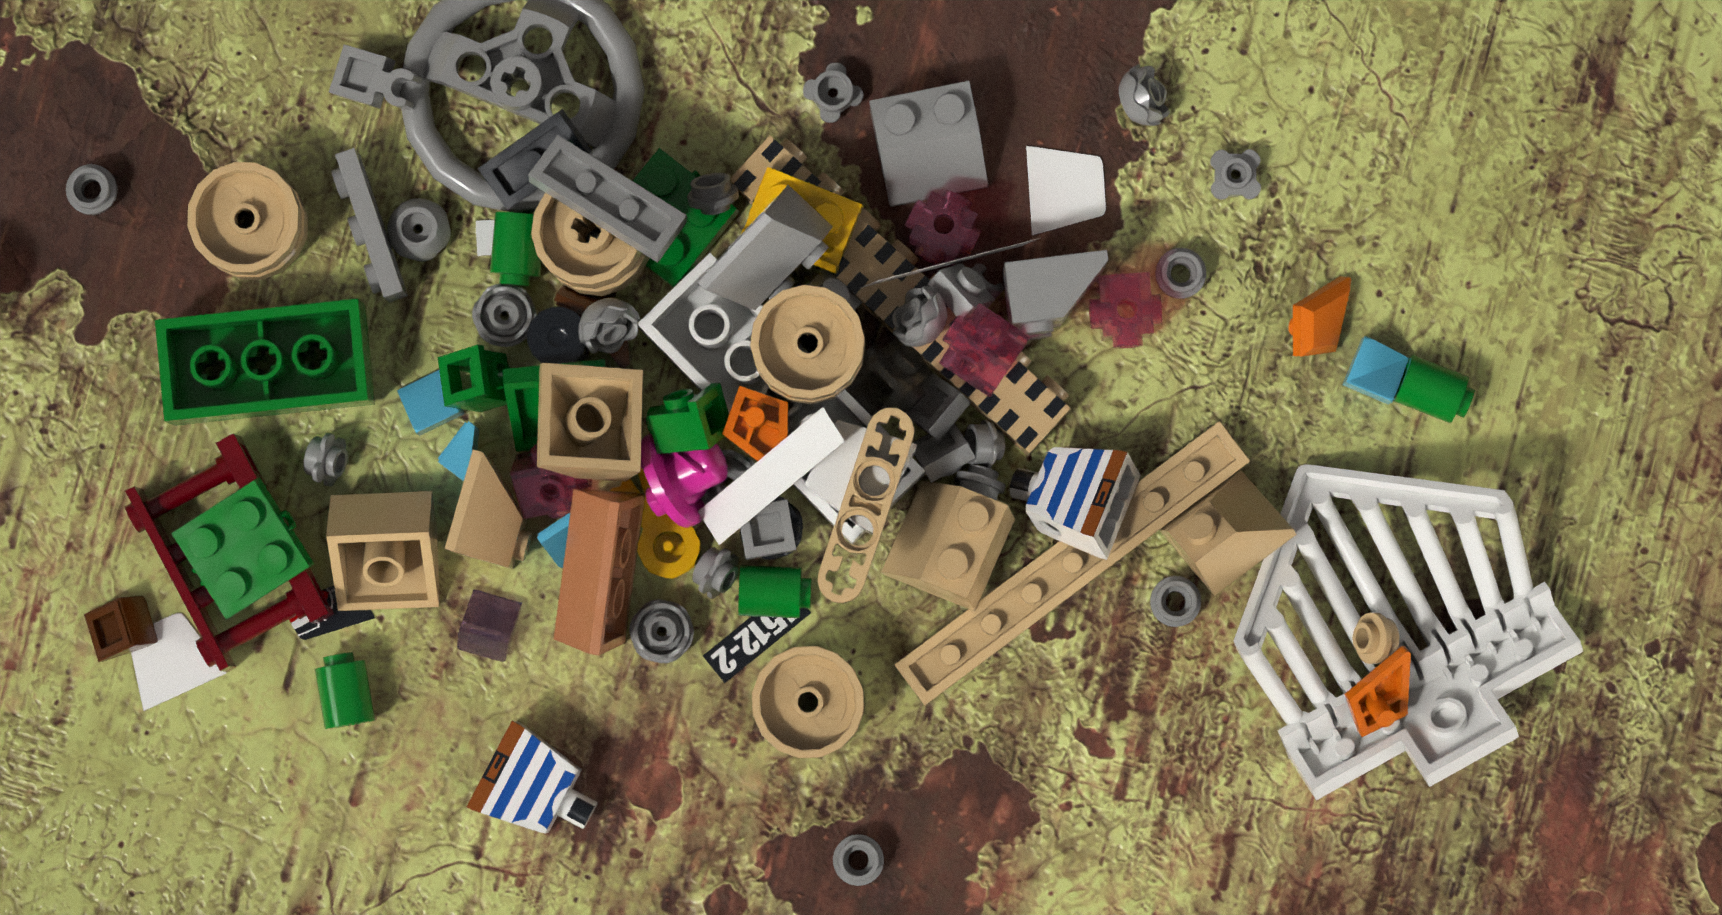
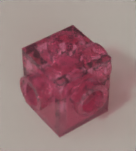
[905,190,982,266]
[1089,272,1162,349]
[939,303,1030,397]
[510,445,592,519]

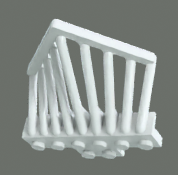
[1233,464,1583,800]

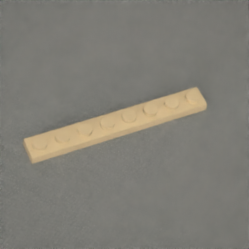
[894,421,1250,706]

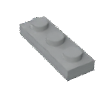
[528,135,687,263]
[331,148,408,303]

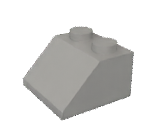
[869,81,988,207]
[698,185,833,310]
[1002,250,1108,340]

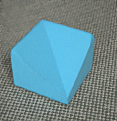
[1342,336,1409,405]

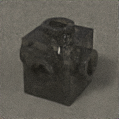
[846,338,933,416]

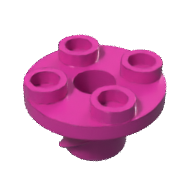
[641,434,728,528]

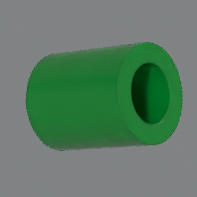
[490,212,542,286]
[1393,354,1475,423]
[738,565,812,618]
[315,652,375,729]

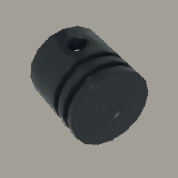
[527,307,590,364]

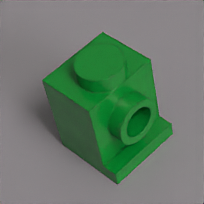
[437,344,510,413]
[646,382,729,454]

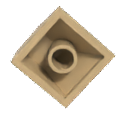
[537,363,643,482]
[444,449,532,569]
[1160,469,1297,596]

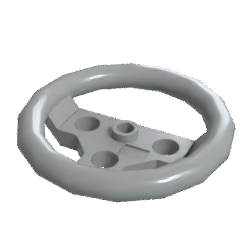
[400,0,645,213]

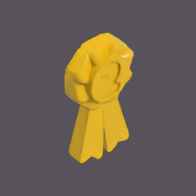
[610,467,700,579]

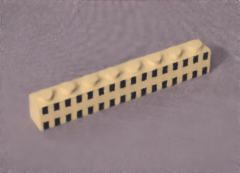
[731,135,1071,456]

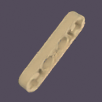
[817,408,914,604]

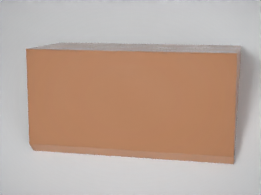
[554,489,645,656]

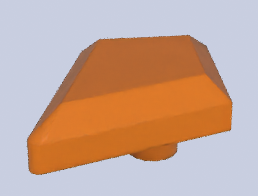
[1288,276,1351,357]
[723,386,788,462]
[1344,646,1411,737]

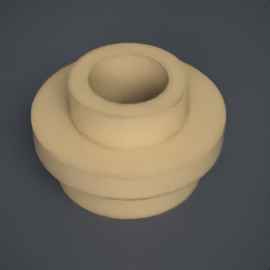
[1352,613,1399,664]

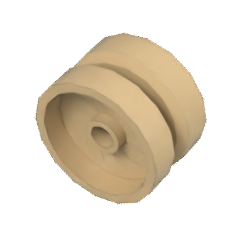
[187,162,308,280]
[531,193,650,296]
[750,285,865,404]
[752,646,864,758]

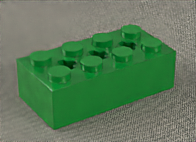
[155,299,375,426]

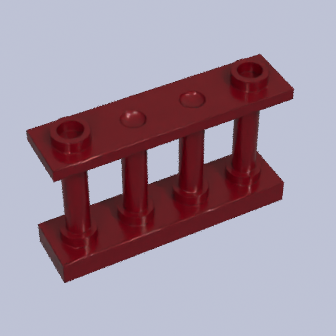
[125,433,335,672]

